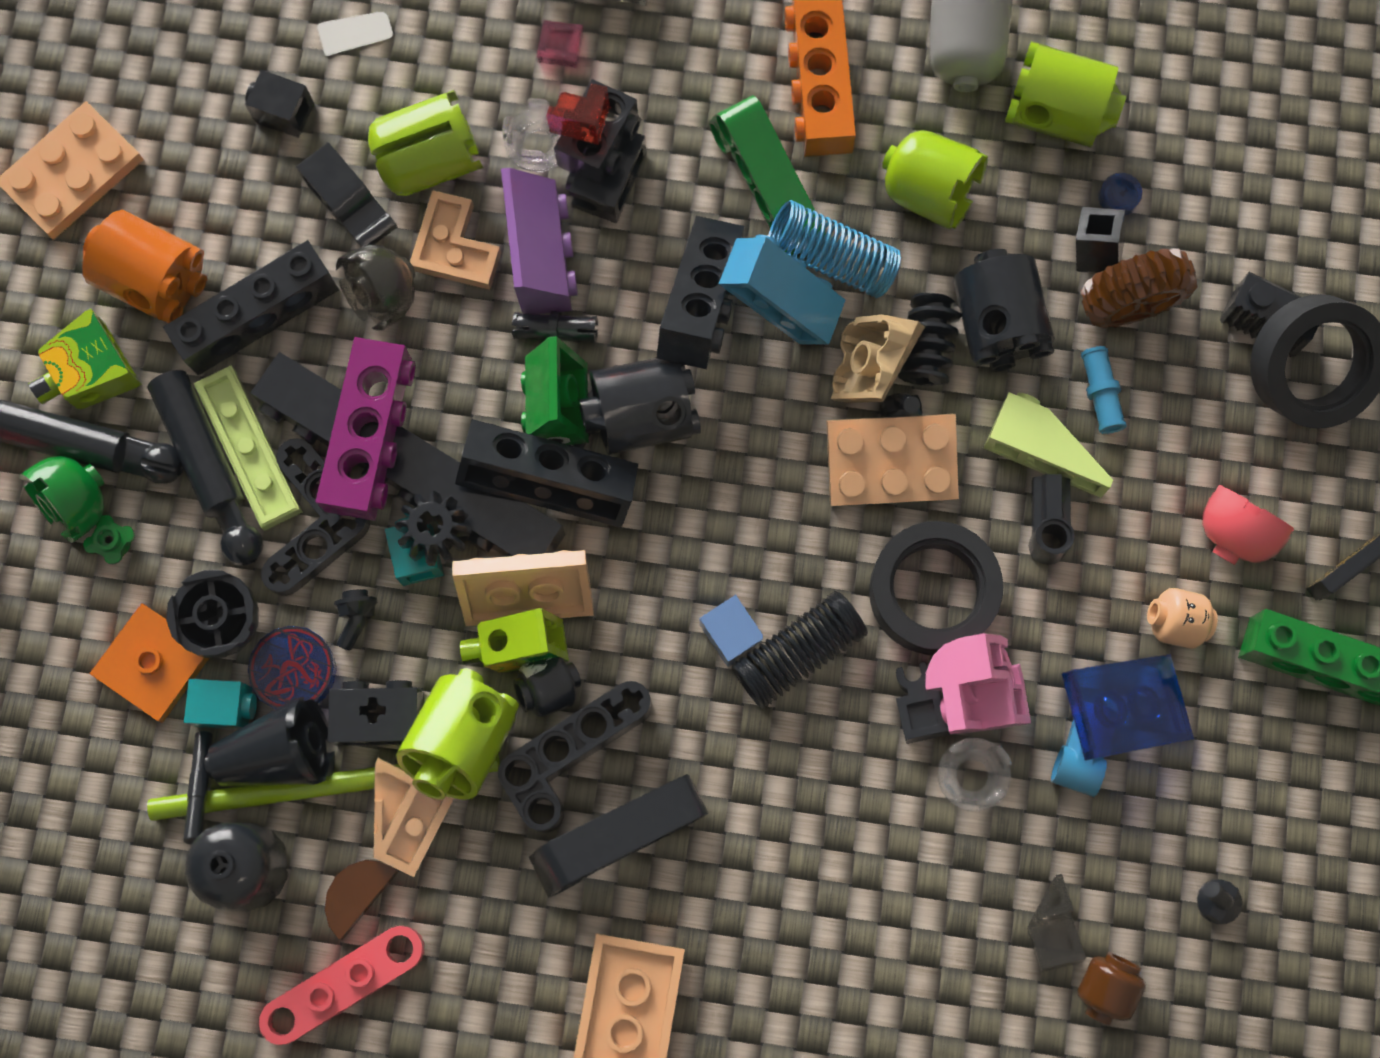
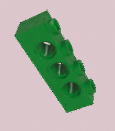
[1238,609,1380,706]

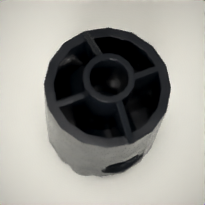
[953,249,1055,372]
[579,358,701,455]

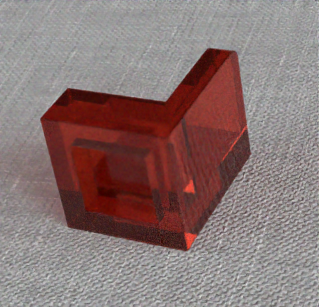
[546,83,610,144]

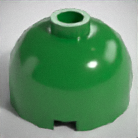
[19,456,105,543]

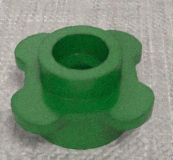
[83,515,135,565]

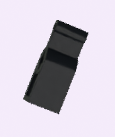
[296,142,397,252]

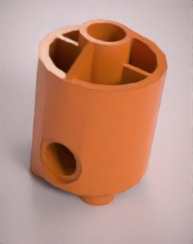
[82,209,207,323]

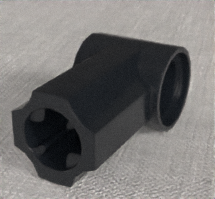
[1028,474,1075,565]

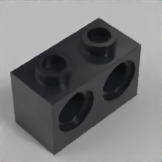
[554,79,641,186]

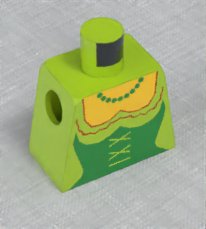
[28,308,142,409]
[460,608,569,672]

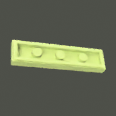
[193,365,302,531]

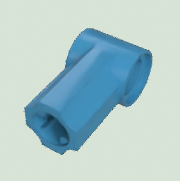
[1051,702,1117,797]

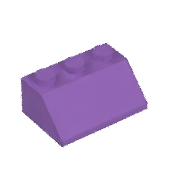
[501,168,578,314]

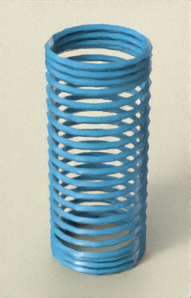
[768,200,901,298]

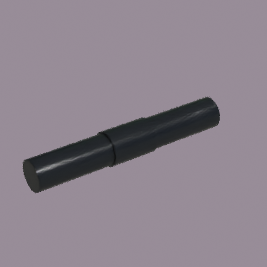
[183,731,213,845]

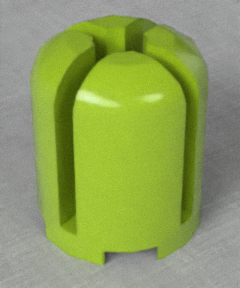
[368,90,484,196]

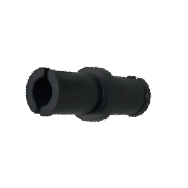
[512,311,598,343]

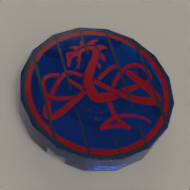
[248,626,337,709]

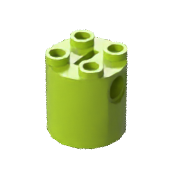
[1005,41,1126,148]
[396,668,519,800]

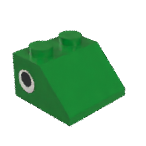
[521,336,589,445]

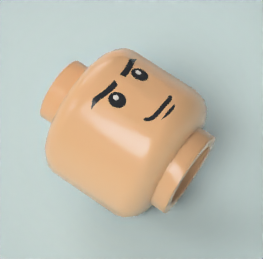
[1147,588,1218,649]

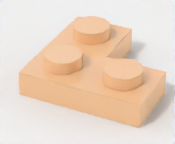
[409,190,501,290]

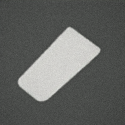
[317,12,393,56]

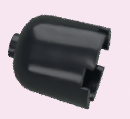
[185,823,288,912]

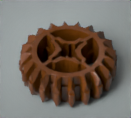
[1080,248,1198,329]

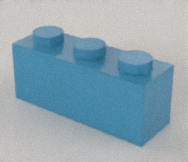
[719,234,846,345]

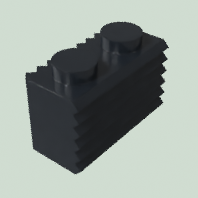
[1220,272,1319,357]

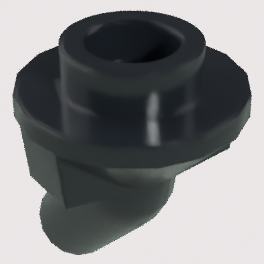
[880,393,922,417]
[334,589,378,651]
[1197,879,1243,924]

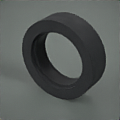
[1250,294,1380,429]
[869,521,1003,655]

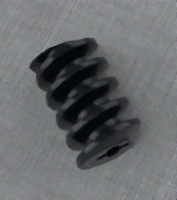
[898,292,961,386]

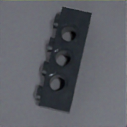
[656,216,744,370]
[163,240,339,376]
[455,419,639,528]

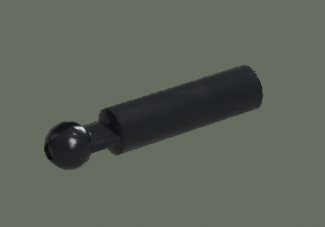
[147,370,264,566]
[0,399,183,484]

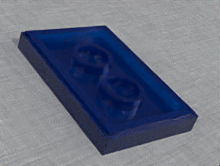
[1062,654,1194,761]

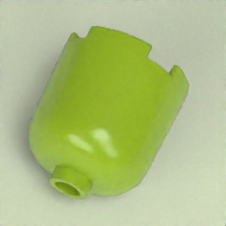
[882,130,988,229]

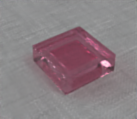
[537,20,584,68]

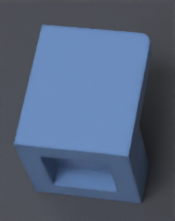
[699,595,763,667]

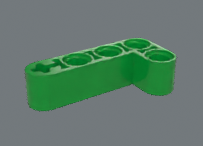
[709,95,826,256]

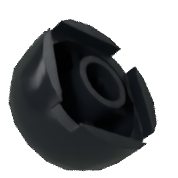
[166,570,259,658]

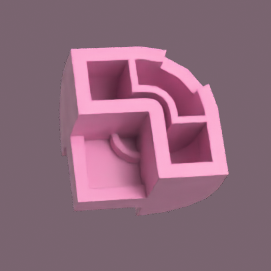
[925,633,1031,734]

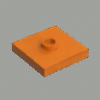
[89,603,209,723]

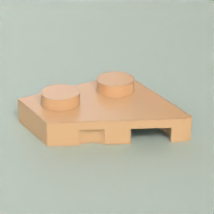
[373,758,454,877]

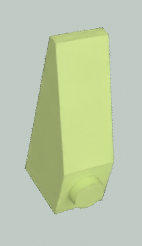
[984,392,1113,498]

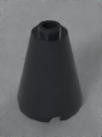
[204,697,335,786]

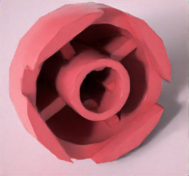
[1202,485,1294,565]

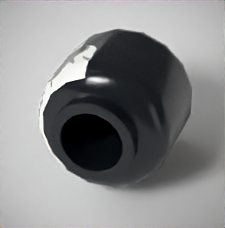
[513,657,581,717]

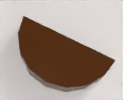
[324,860,400,940]

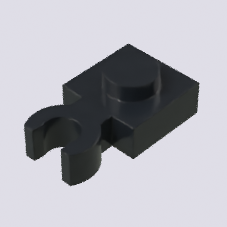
[896,662,950,744]

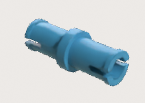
[1081,346,1127,434]

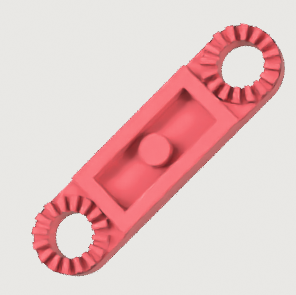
[259,926,425,1045]

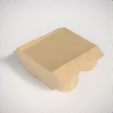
[831,314,925,403]

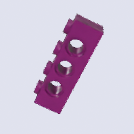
[316,337,416,521]

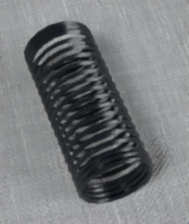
[731,590,868,710]

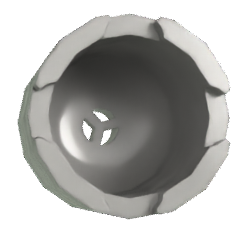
[929,0,1013,92]

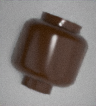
[1077,952,1146,1025]

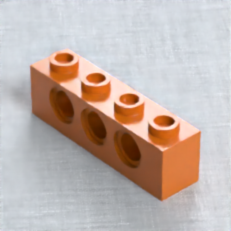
[785,0,856,157]

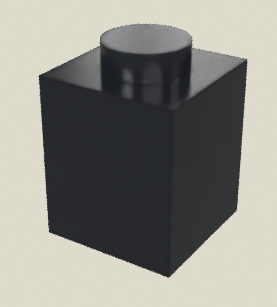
[245,69,315,138]
[1075,207,1125,273]

